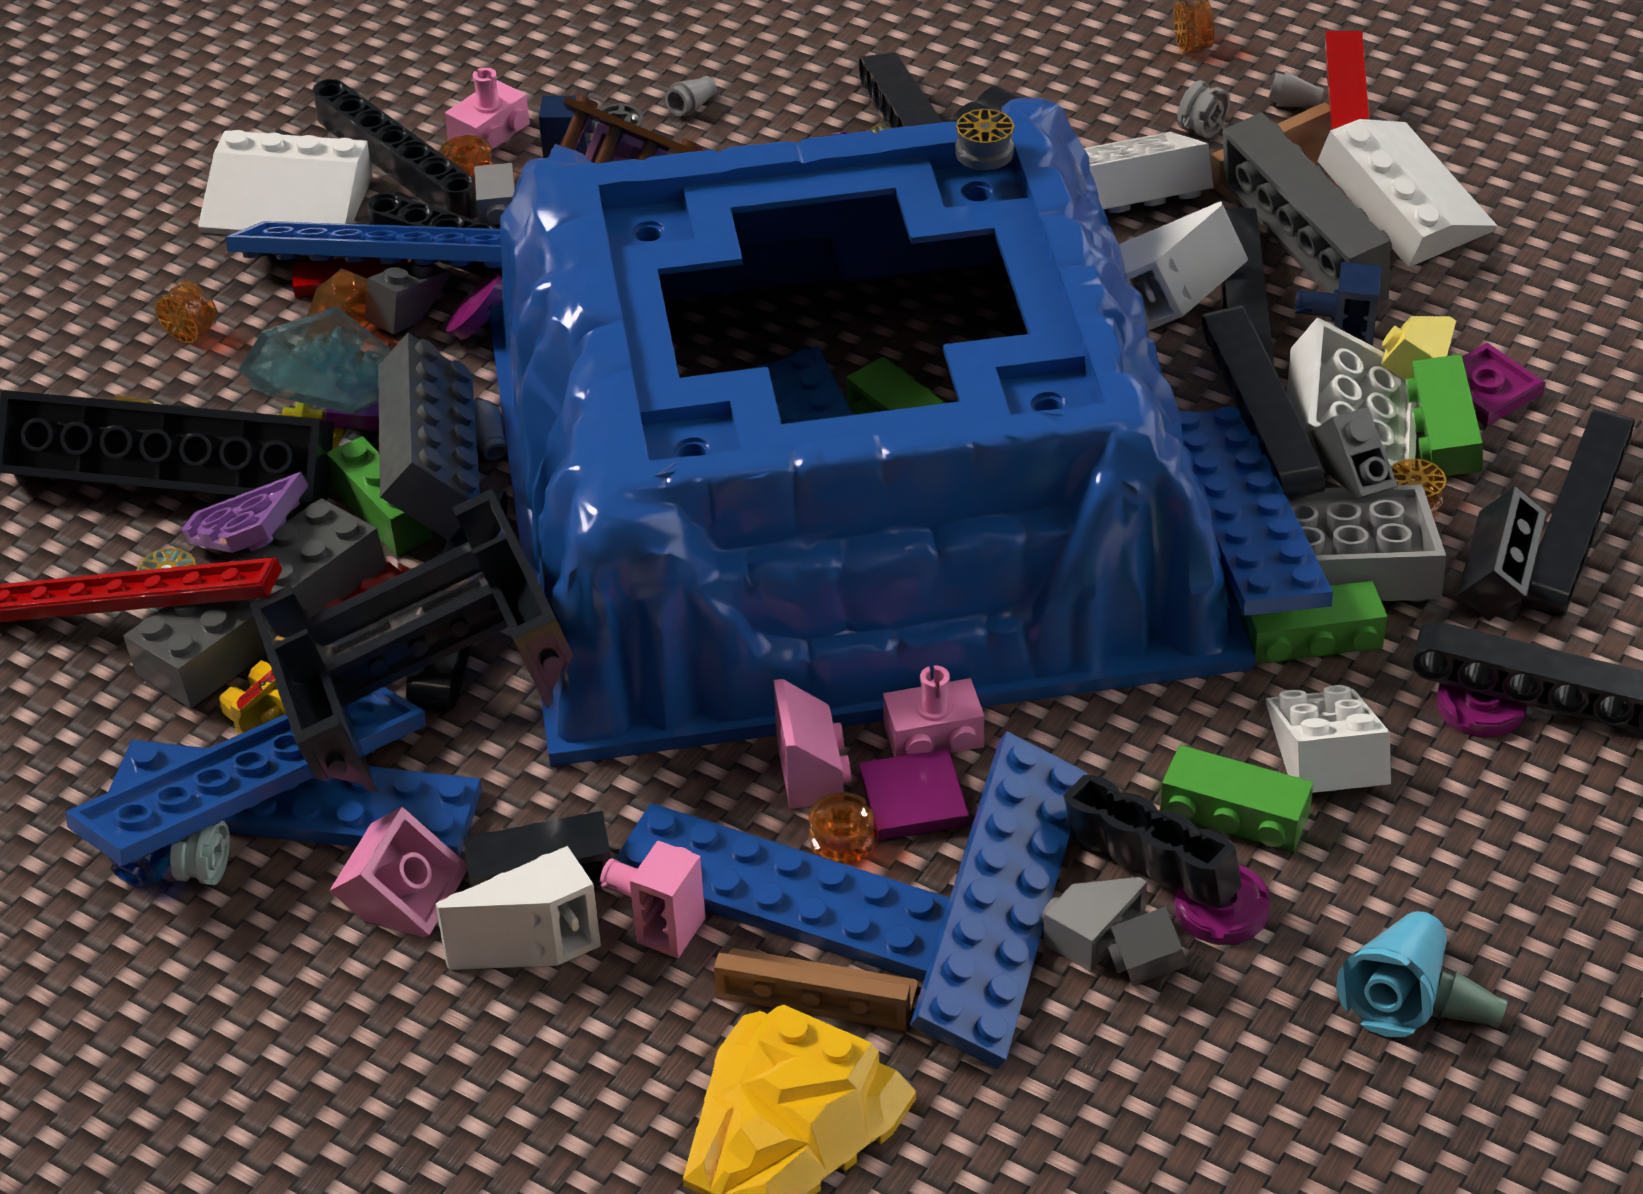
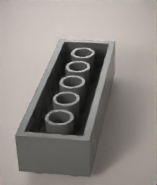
[1223,112,1392,303]
[378,333,480,540]
[123,498,387,708]

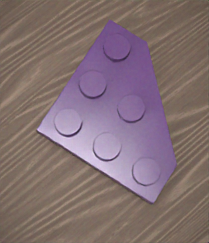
[181,472,308,553]

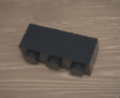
[1457,487,1546,621]
[463,811,611,887]

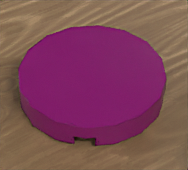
[446,272,502,341]
[1436,683,1528,737]
[1174,865,1270,945]

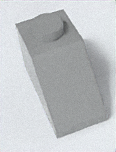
[474,163,515,225]
[1041,877,1147,972]

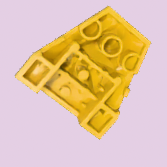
[683,1005,916,1194]

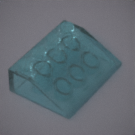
[238,306,392,414]

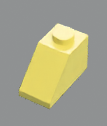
[1381,316,1456,381]

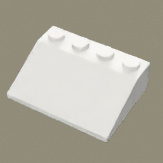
[1317,119,1497,268]
[198,130,373,235]
[1084,132,1213,213]
[1287,317,1417,482]

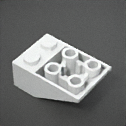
[1119,201,1248,331]
[1266,685,1391,793]
[435,846,601,970]

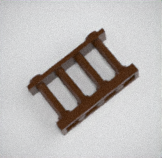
[560,94,704,163]

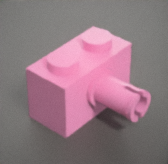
[445,68,530,158]
[883,665,984,757]
[600,841,705,958]

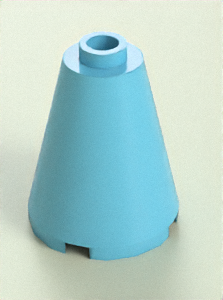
[1336,911,1447,1037]

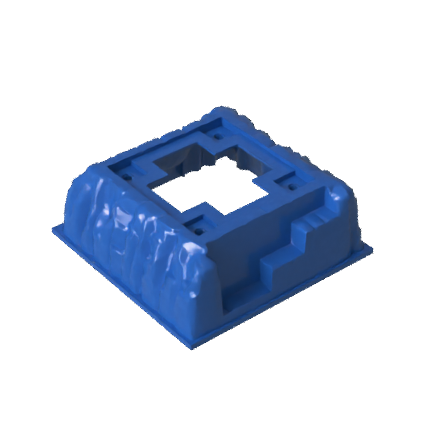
[489,97,1255,767]

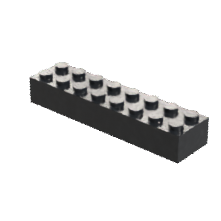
[0,390,335,503]

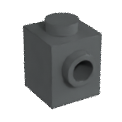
[1108,906,1188,986]

